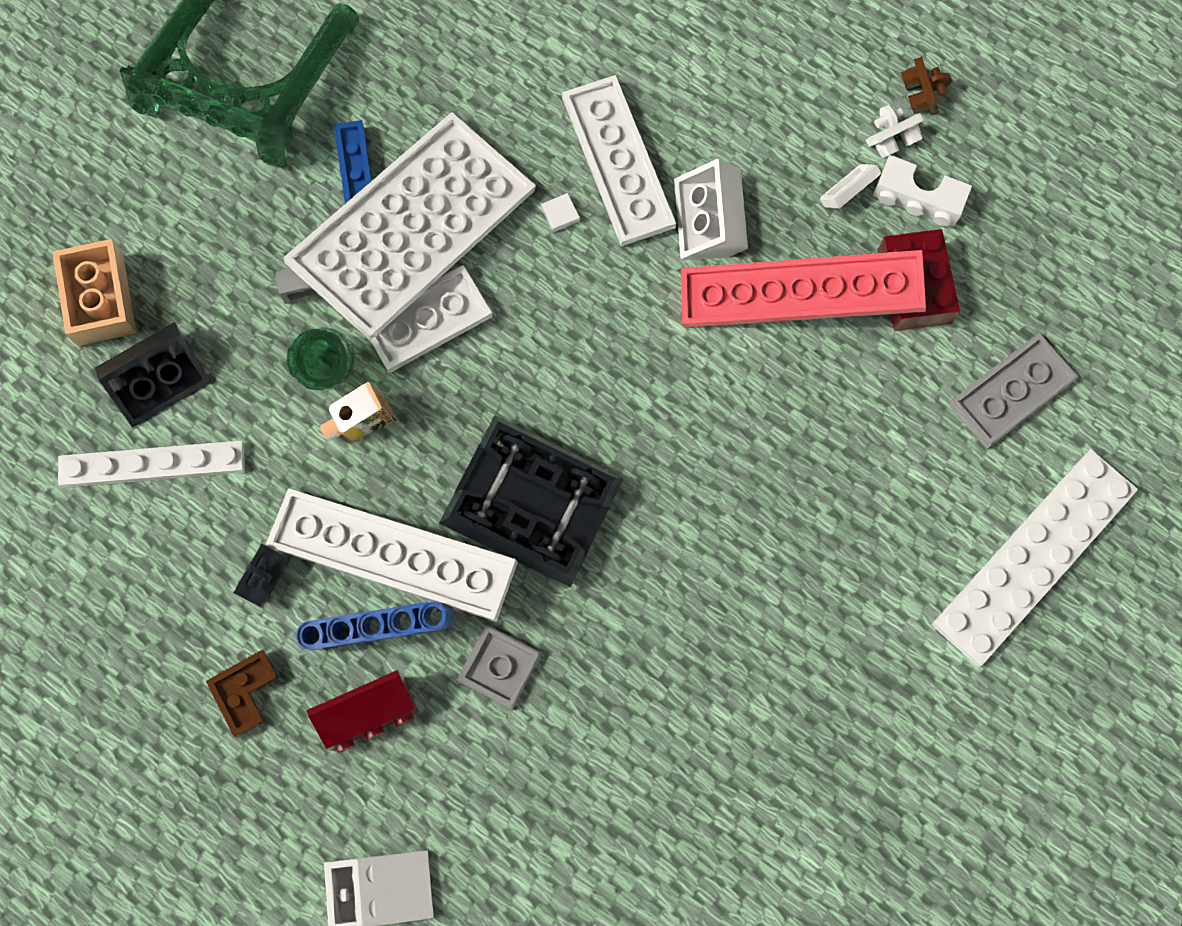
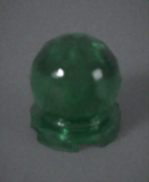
[287,327,355,390]

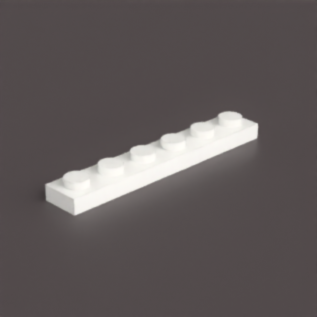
[58,441,245,488]

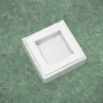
[541,193,580,233]

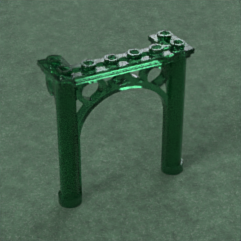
[119,0,359,169]

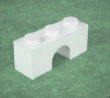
[873,155,972,227]

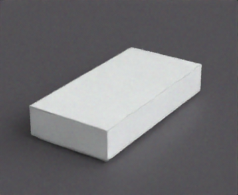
[820,164,882,208]

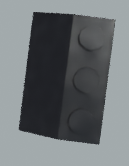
[95,322,211,427]

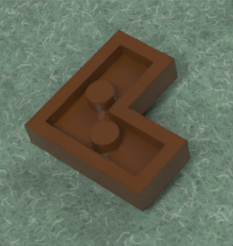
[206,650,279,738]

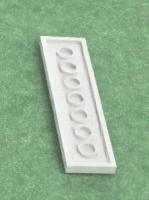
[931,449,1138,667]
[266,488,518,622]

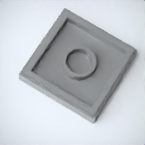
[456,625,542,710]

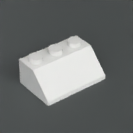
[674,158,748,260]

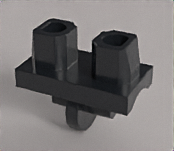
[233,543,290,608]

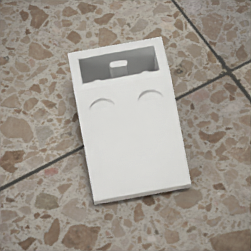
[324,850,434,926]

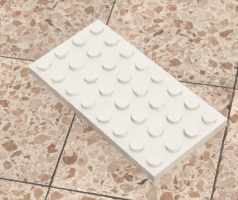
[283,112,536,341]

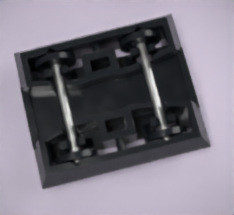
[439,415,624,588]

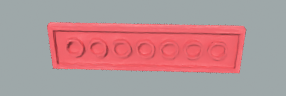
[681,250,926,328]

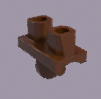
[901,57,952,115]

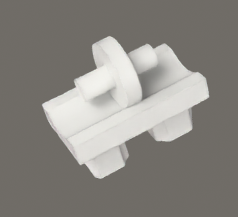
[865,105,924,158]

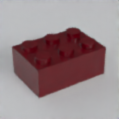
[878,229,960,331]

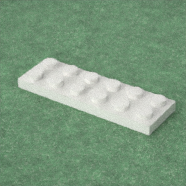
[562,75,676,246]

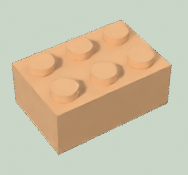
[53,239,137,346]

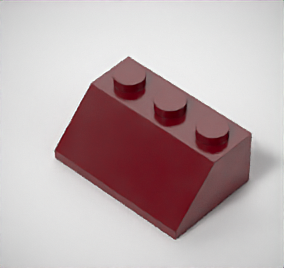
[306,670,419,754]

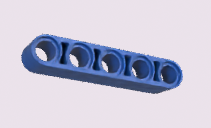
[296,602,454,650]

